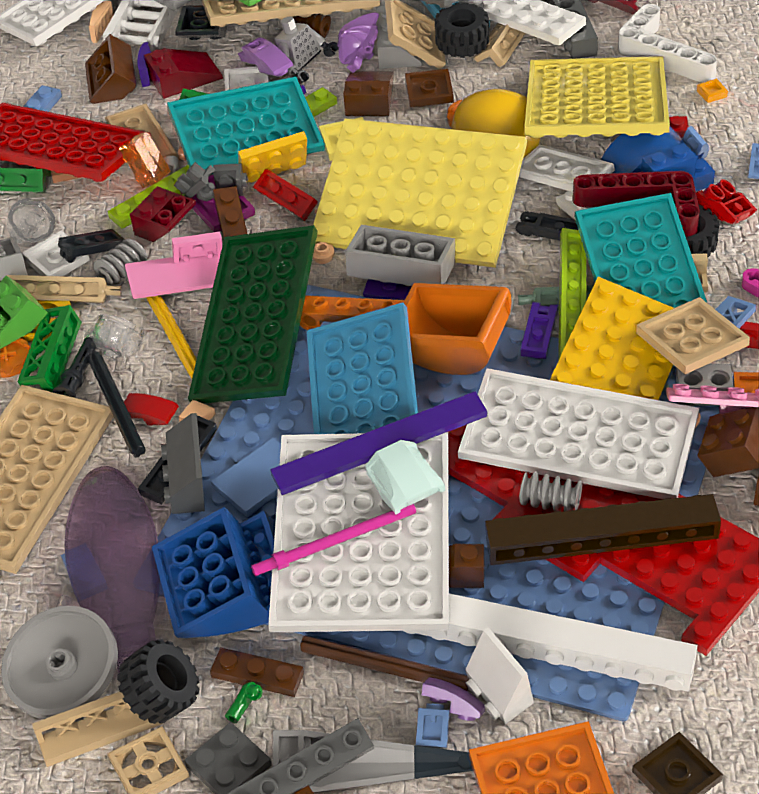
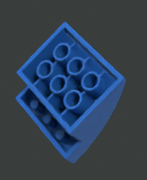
[152,507,275,638]

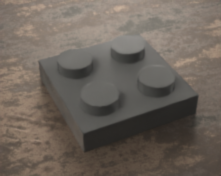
[184,722,272,794]

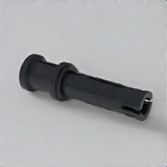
[53,337,99,398]

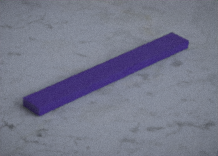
[270,391,487,495]

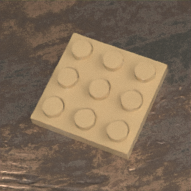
[385,0,446,69]
[636,297,750,374]

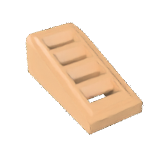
[89,1,114,43]

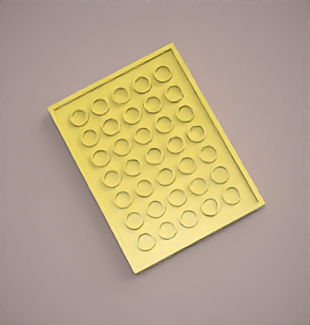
[525,56,670,138]
[313,118,527,268]

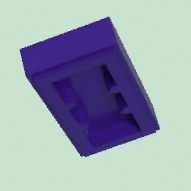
[363,279,412,300]

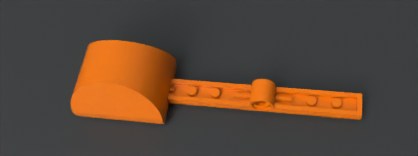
[300,283,512,375]

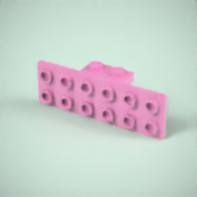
[125,232,222,299]
[666,384,759,414]

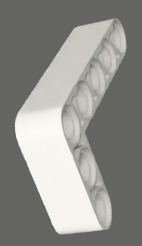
[618,4,717,83]

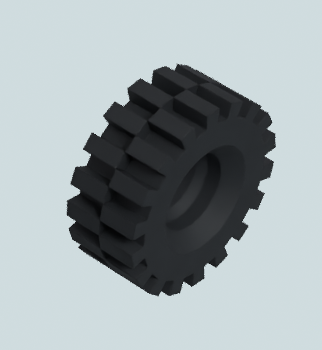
[685,205,720,258]

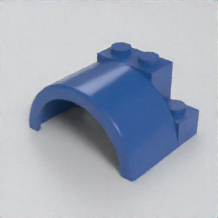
[601,127,715,192]

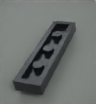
[138,415,217,505]

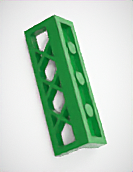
[0,168,51,192]
[17,305,82,392]

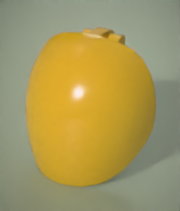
[451,89,540,158]

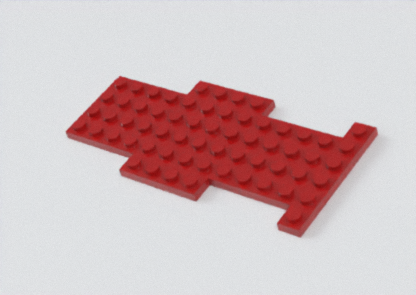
[448,425,759,656]

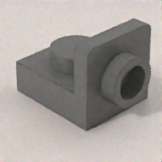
[213,163,248,196]

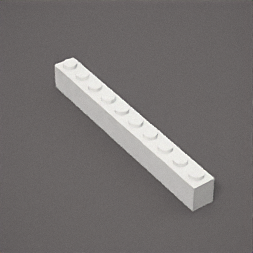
[404,593,698,692]

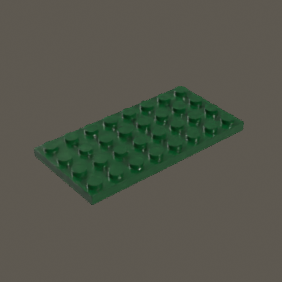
[188,225,318,404]

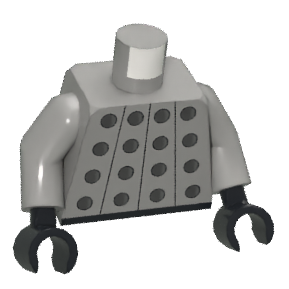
[275,17,339,85]

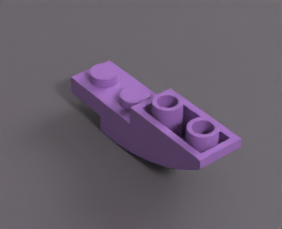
[238,37,293,77]

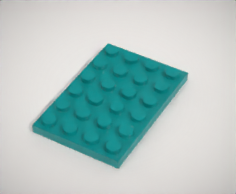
[167,77,325,175]
[574,193,707,308]

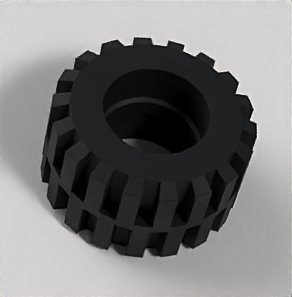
[435,3,489,58]
[117,639,200,724]

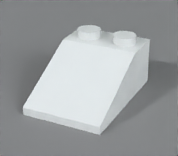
[465,627,534,725]

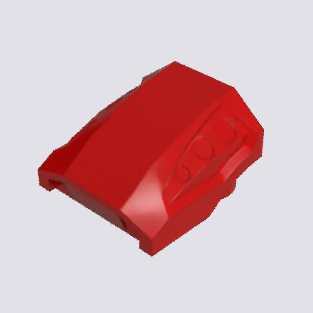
[696,179,757,224]

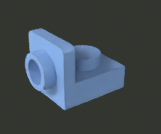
[416,703,451,749]

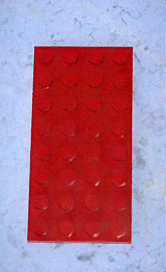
[0,103,152,182]

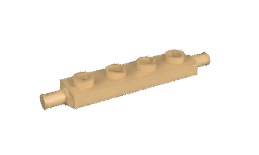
[6,275,122,303]

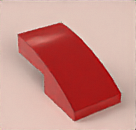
[124,393,179,425]

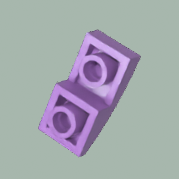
[422,677,485,721]

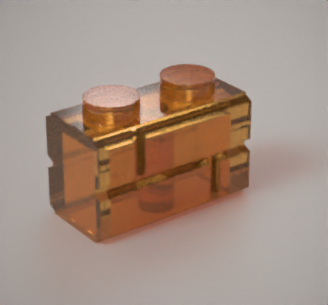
[119,131,171,188]

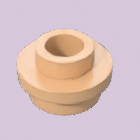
[313,242,335,264]

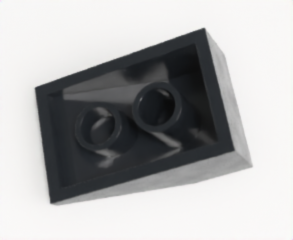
[175,5,227,40]

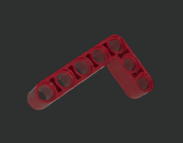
[572,171,700,237]

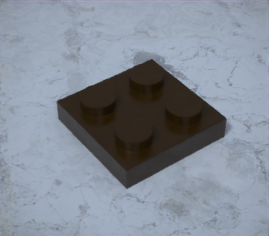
[632,731,723,794]

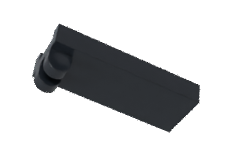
[58,229,125,263]

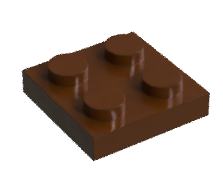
[405,69,454,107]

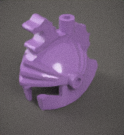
[337,12,379,73]

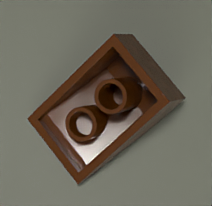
[343,71,394,116]

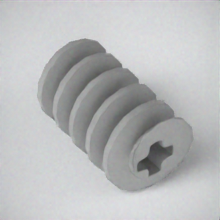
[93,238,147,286]
[519,471,582,512]

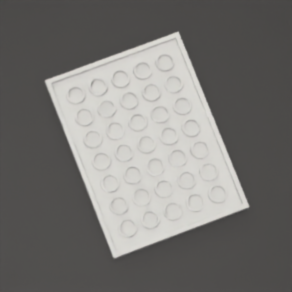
[268,432,449,632]

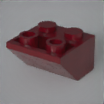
[130,186,196,242]

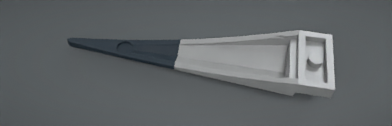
[273,730,473,793]

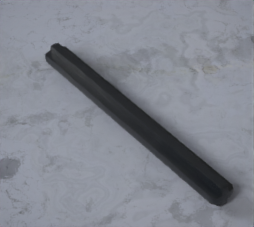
[87,351,146,458]

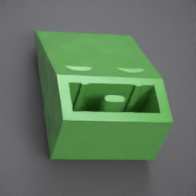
[0,276,48,349]

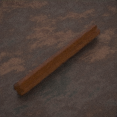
[300,635,469,691]

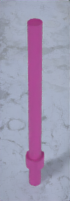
[251,504,417,576]

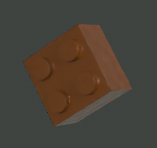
[697,407,759,478]

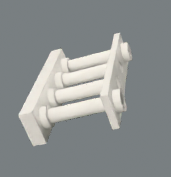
[103,0,181,52]

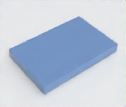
[211,437,281,517]

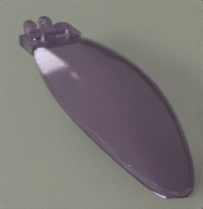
[64,466,161,673]

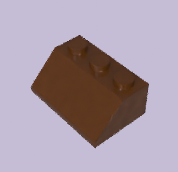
[85,34,136,104]

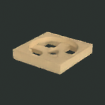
[107,726,189,794]

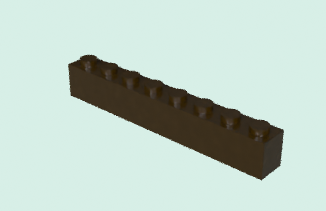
[485,494,721,565]

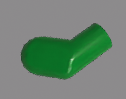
[225,682,263,724]

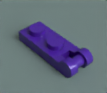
[520,302,558,359]

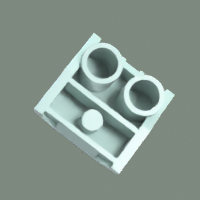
[365,440,445,515]

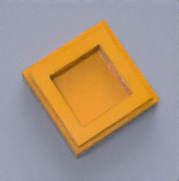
[697,78,728,103]

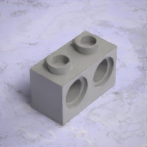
[675,364,734,406]

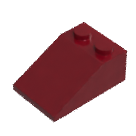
[144,48,223,99]

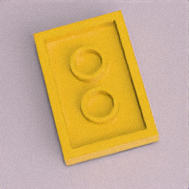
[238,131,307,183]

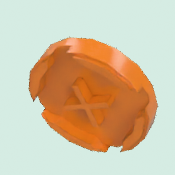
[0,338,30,378]

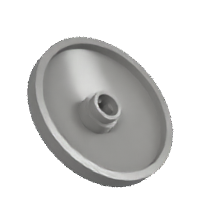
[1,606,118,719]

